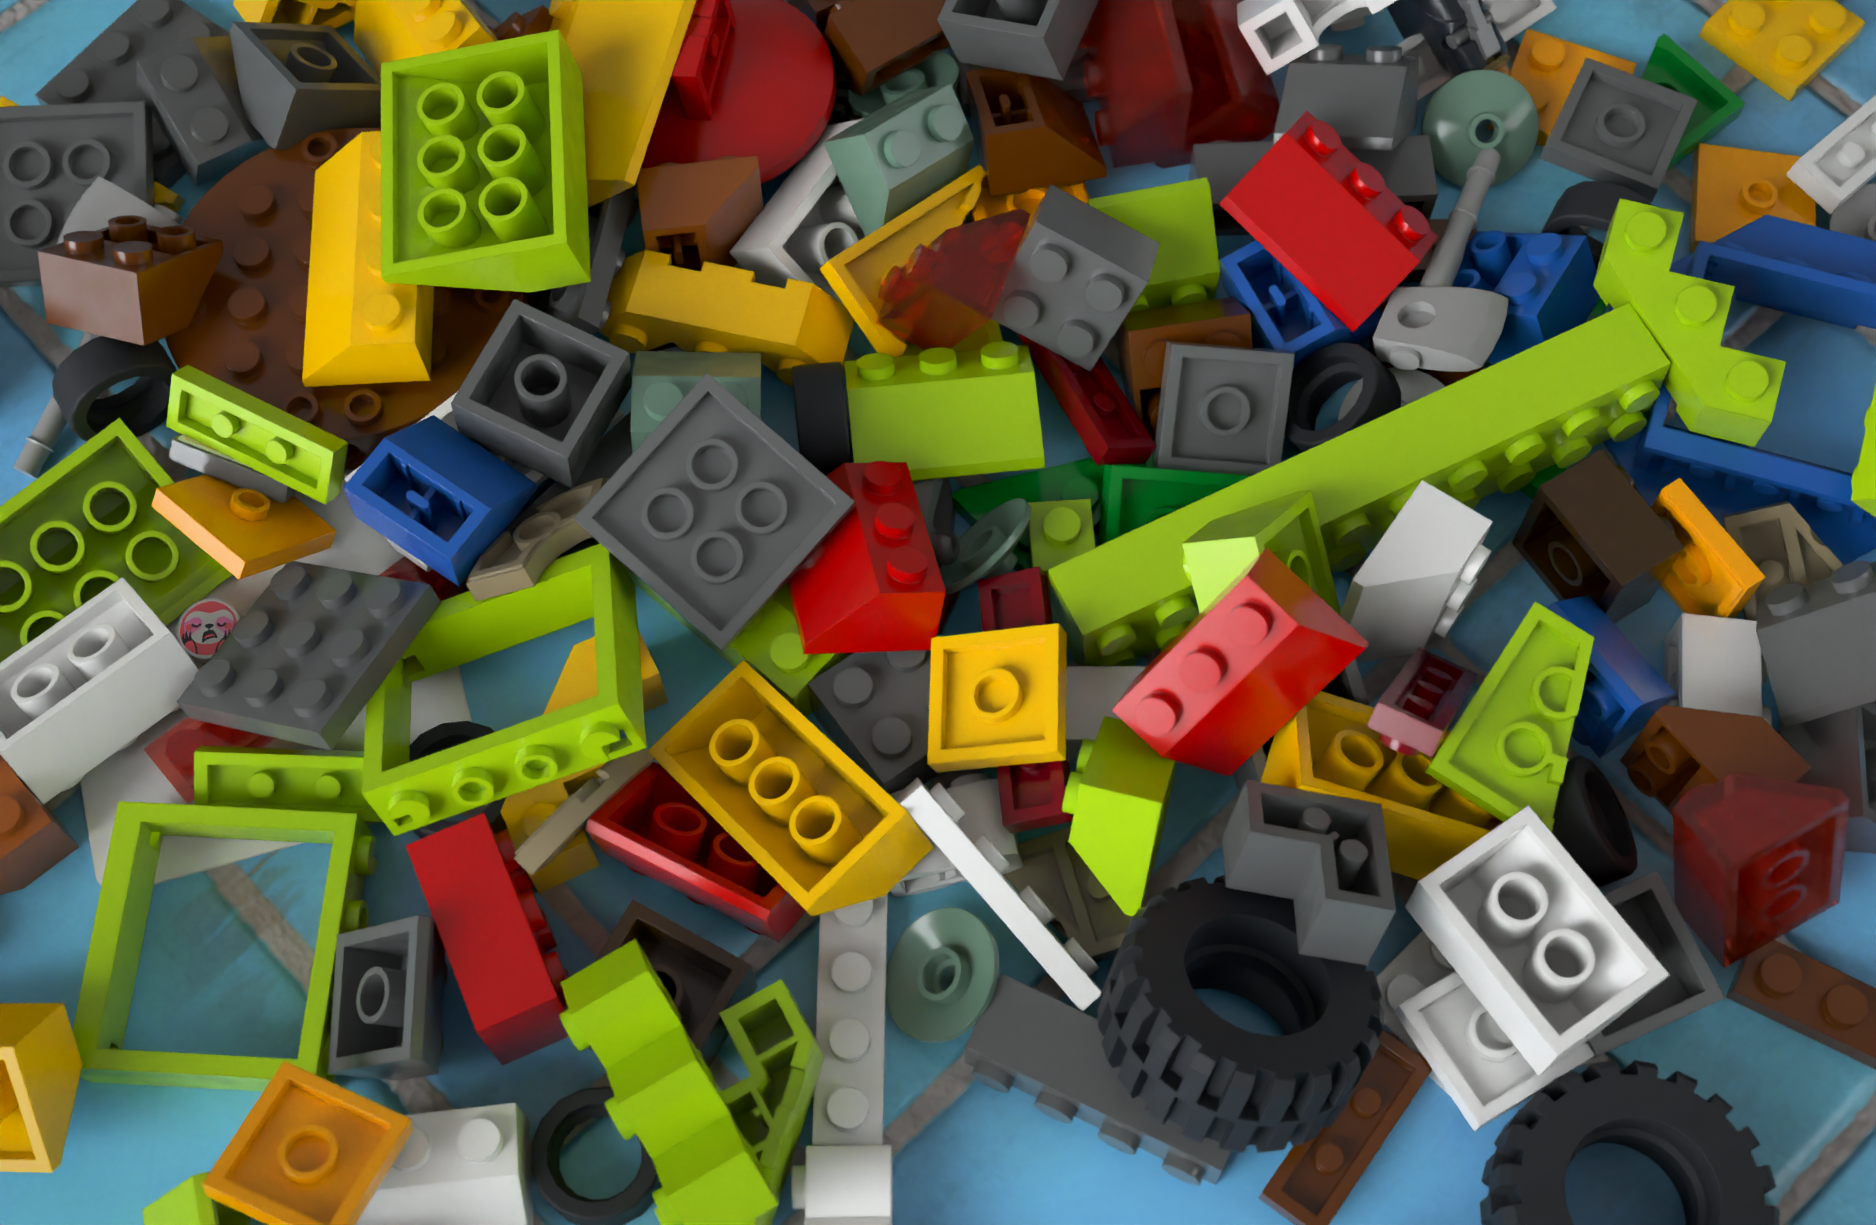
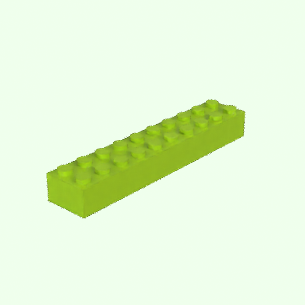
[1048,302,1671,666]

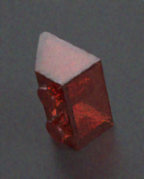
[876,208,1031,350]

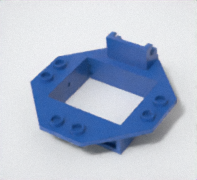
[1603,215,1876,565]

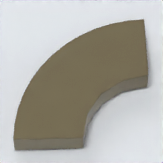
[466,478,609,601]
[514,749,655,875]

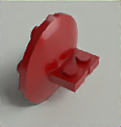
[640,0,836,184]

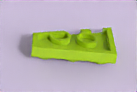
[1425,601,1595,833]

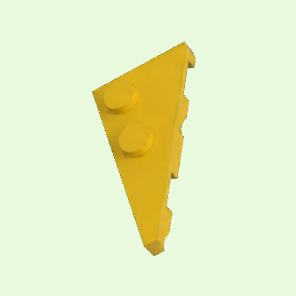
[819,164,986,357]

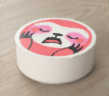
[177,598,242,664]

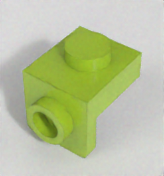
[1028,499,1095,600]

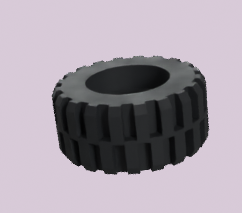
[1098,875,1384,1153]
[1480,1060,1779,1225]

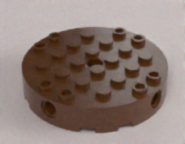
[165,128,536,469]

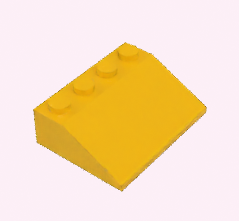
[549,0,696,207]

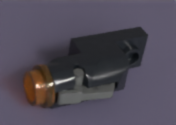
[1386,0,1512,78]

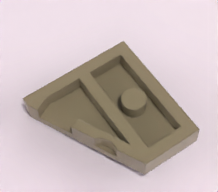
[1721,501,1844,621]
[1002,827,1143,962]

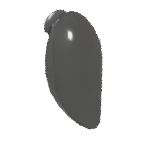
[912,477,960,569]

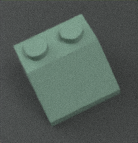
[823,83,974,237]
[630,351,761,454]

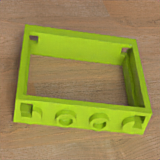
[362,544,647,836]
[72,801,378,1091]

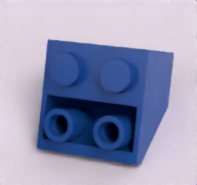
[1452,230,1600,365]
[1220,240,1383,370]
[343,415,538,587]
[1546,595,1676,758]

